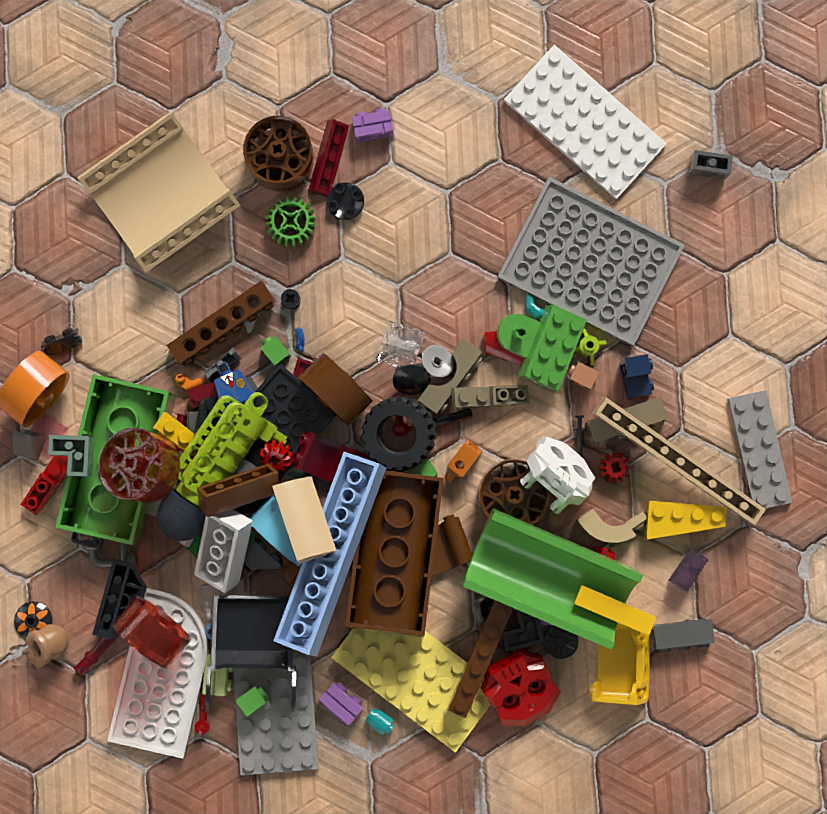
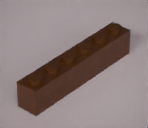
[447,600,513,718]

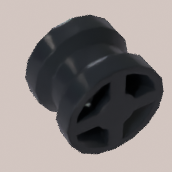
[281,289,301,310]

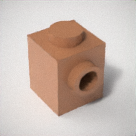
[567,362,599,391]

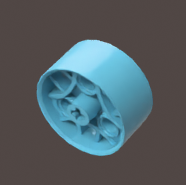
[249,495,302,567]

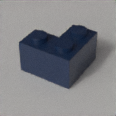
[620,354,654,400]

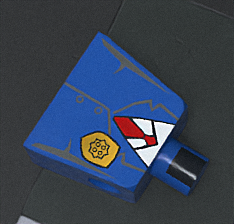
[214,363,255,408]

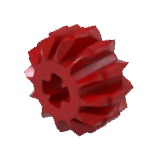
[259,439,293,473]
[598,451,632,484]

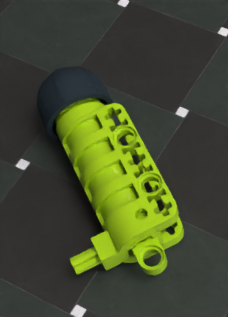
[157,392,287,541]

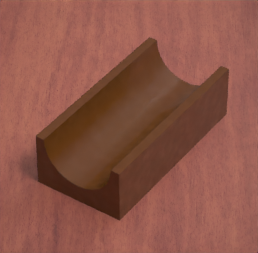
[345,471,444,638]

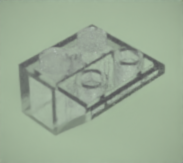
[376,321,426,367]

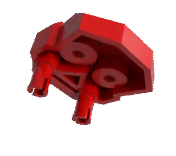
[481,647,561,726]

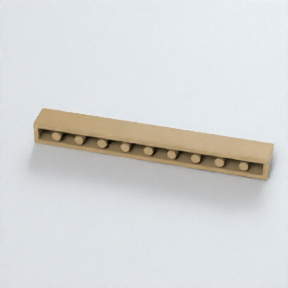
[592,397,766,525]

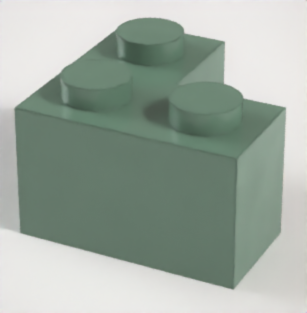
[48,435,94,477]

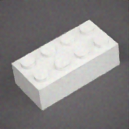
[194,510,253,593]

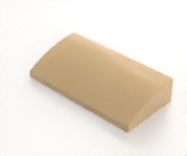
[272,477,337,564]

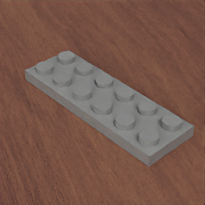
[728,390,792,508]

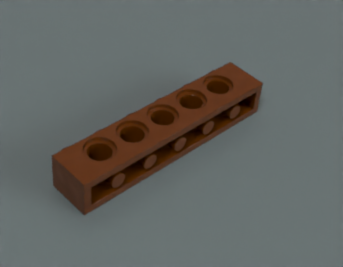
[166,280,277,366]

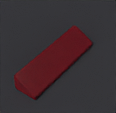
[308,119,349,197]

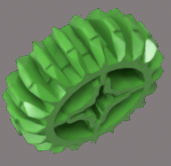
[265,196,317,247]

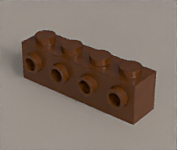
[197,463,279,517]

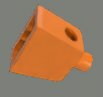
[444,439,483,483]

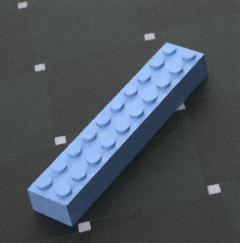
[274,452,386,656]

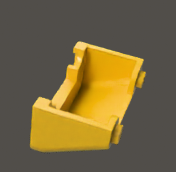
[590,623,651,705]

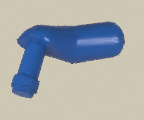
[295,327,305,352]

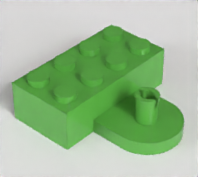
[497,305,587,391]

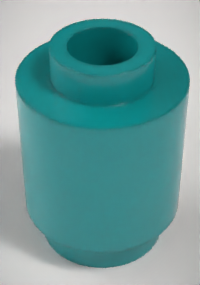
[365,708,395,736]

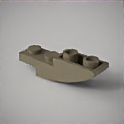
[451,385,529,408]

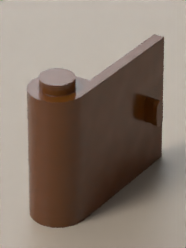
[432,514,473,576]

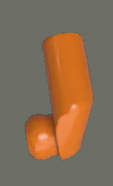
[175,374,204,391]

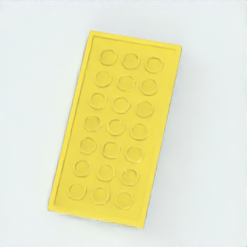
[331,629,490,753]

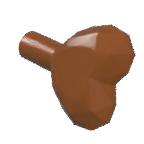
[279,554,302,585]

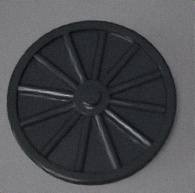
[544,625,579,659]

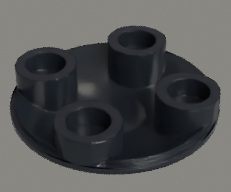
[327,182,364,220]
[392,363,431,395]

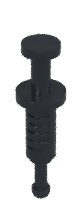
[574,415,586,458]

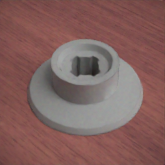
[422,345,454,377]

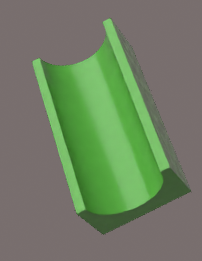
[55,374,176,545]
[462,508,644,650]

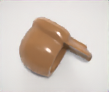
[26,624,69,668]

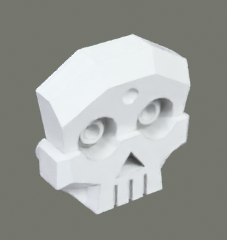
[520,436,595,514]

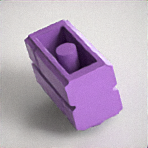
[352,108,394,143]
[318,682,363,726]

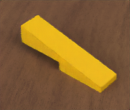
[574,585,656,635]

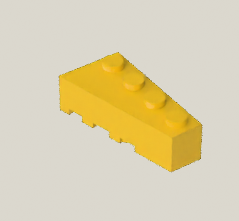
[643,501,727,540]

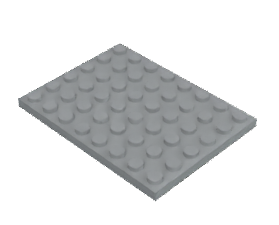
[497,177,685,347]

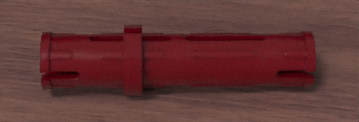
[73,633,123,676]

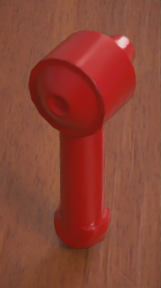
[392,396,412,436]
[194,694,210,735]

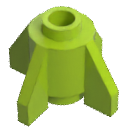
[574,328,607,367]

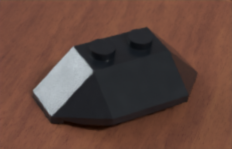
[92,558,147,639]

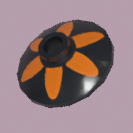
[14,601,53,639]

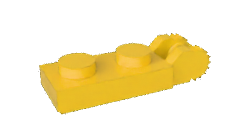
[153,412,198,457]

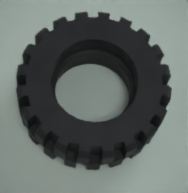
[360,396,437,472]

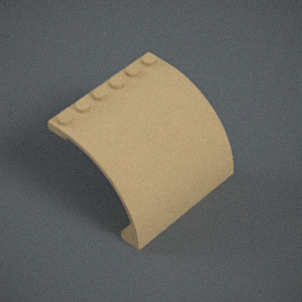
[77,111,240,273]

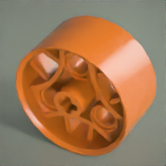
[0,351,70,428]

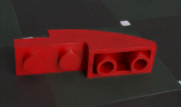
[20,456,68,515]

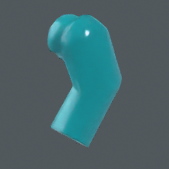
[525,294,544,320]

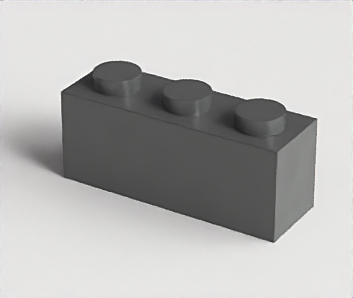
[651,618,715,653]

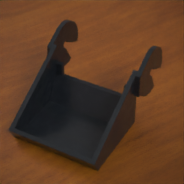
[206,595,296,712]

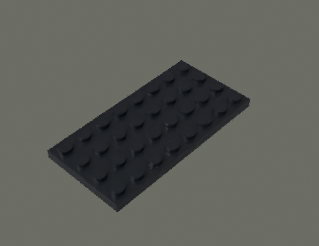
[178,364,337,518]

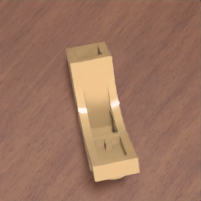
[576,509,647,543]

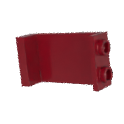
[291,430,371,482]

